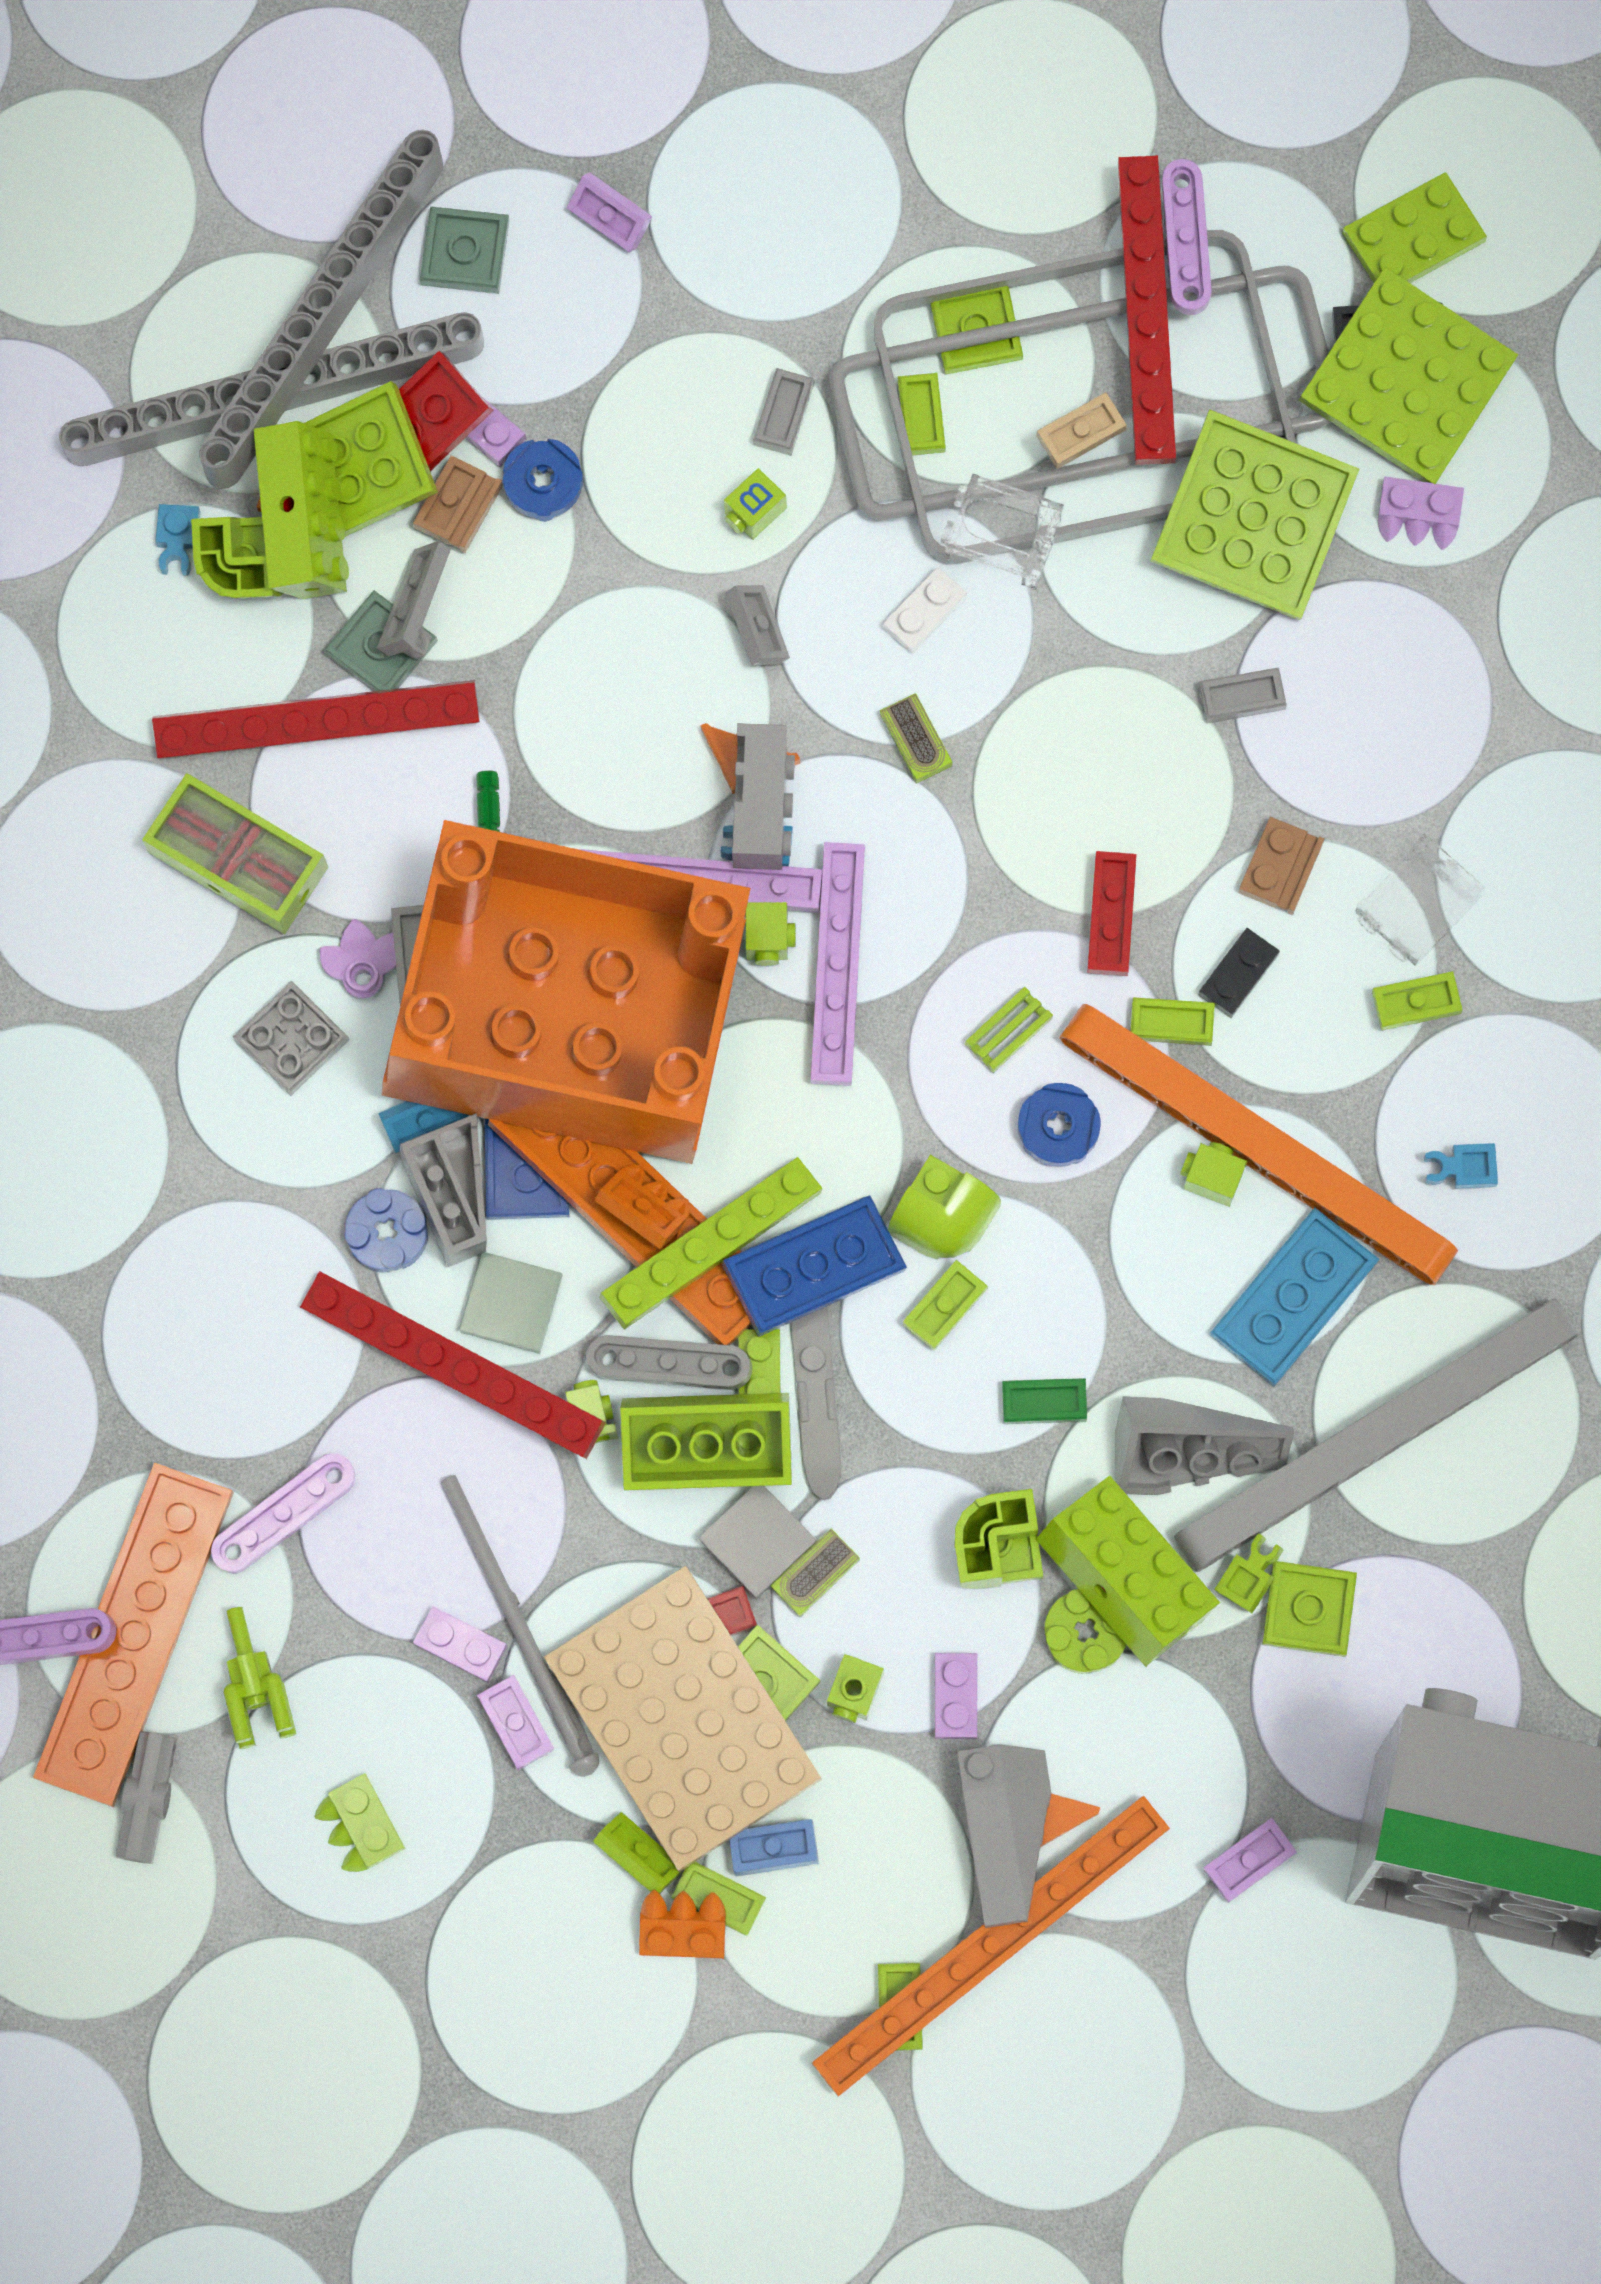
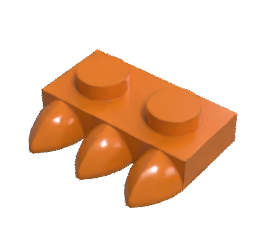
[594,1165,690,1250]
[639,1890,726,1959]

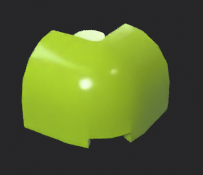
[191,517,284,599]
[888,1154,1001,1260]
[954,1489,1044,1589]

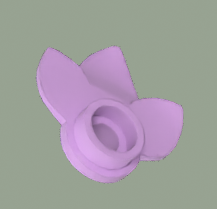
[320,919,396,999]

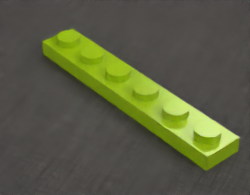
[599,1157,823,1330]

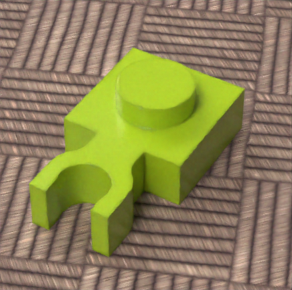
[1214,1533,1284,1614]

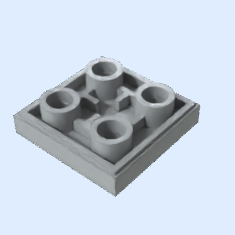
[233,981,350,1096]
[699,1486,817,1600]

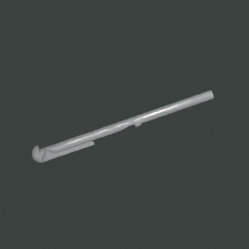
[441,1475,599,1777]

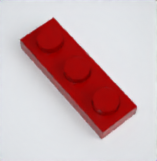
[1087,851,1137,976]

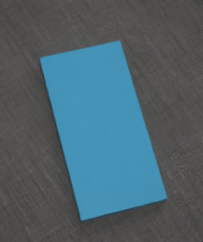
[1210,1208,1379,1387]

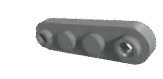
[586,1335,752,1390]

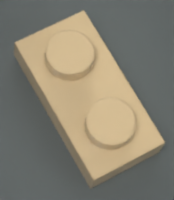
[1036,392,1127,469]

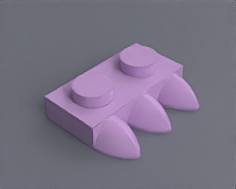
[1378,476,1464,550]

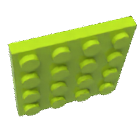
[1298,267,1519,484]
[1150,409,1360,621]

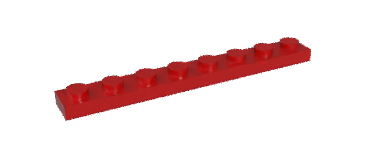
[1118,155,1176,465]
[152,680,480,758]
[300,1271,606,1460]

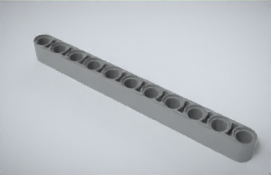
[199,129,444,489]
[59,312,484,466]
[1174,1299,1579,1572]

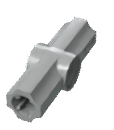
[116,1732,177,1864]

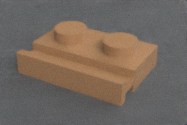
[413,455,503,553]
[1238,816,1325,915]

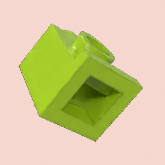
[565,1380,619,1443]

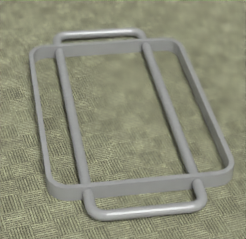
[829,230,1331,564]

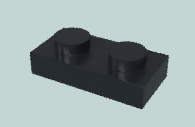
[1198,928,1280,1019]

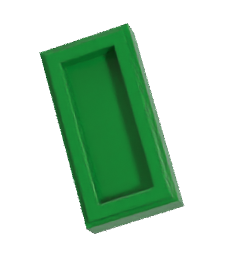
[1002,1378,1087,1424]

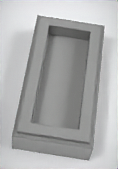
[753,368,815,456]
[1199,667,1287,724]

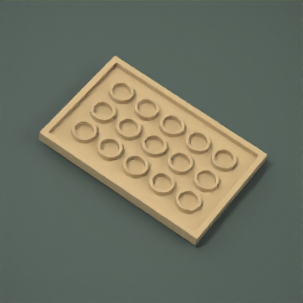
[544,1565,823,1872]

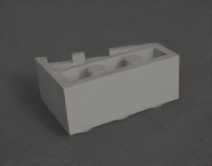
[732,723,795,870]
[400,1113,487,1267]

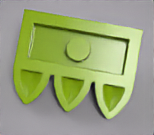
[314,1773,406,1872]

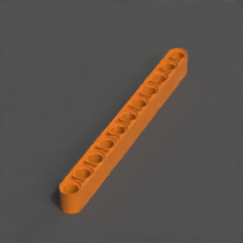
[1059,1003,1458,1286]

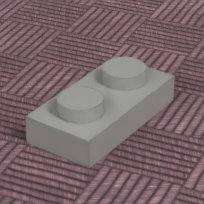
[726,585,790,666]

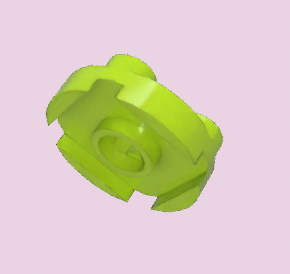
[1044,1589,1126,1674]

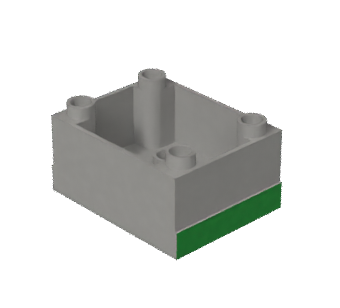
[1345,1688,1601,1960]

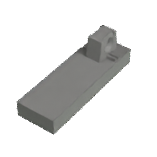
[377,540,451,659]

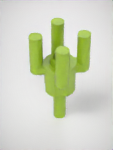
[223,1607,297,1749]

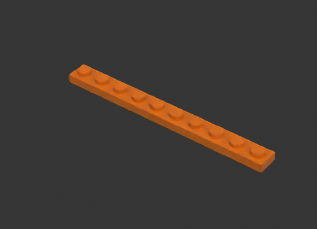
[811,1795,1170,2097]

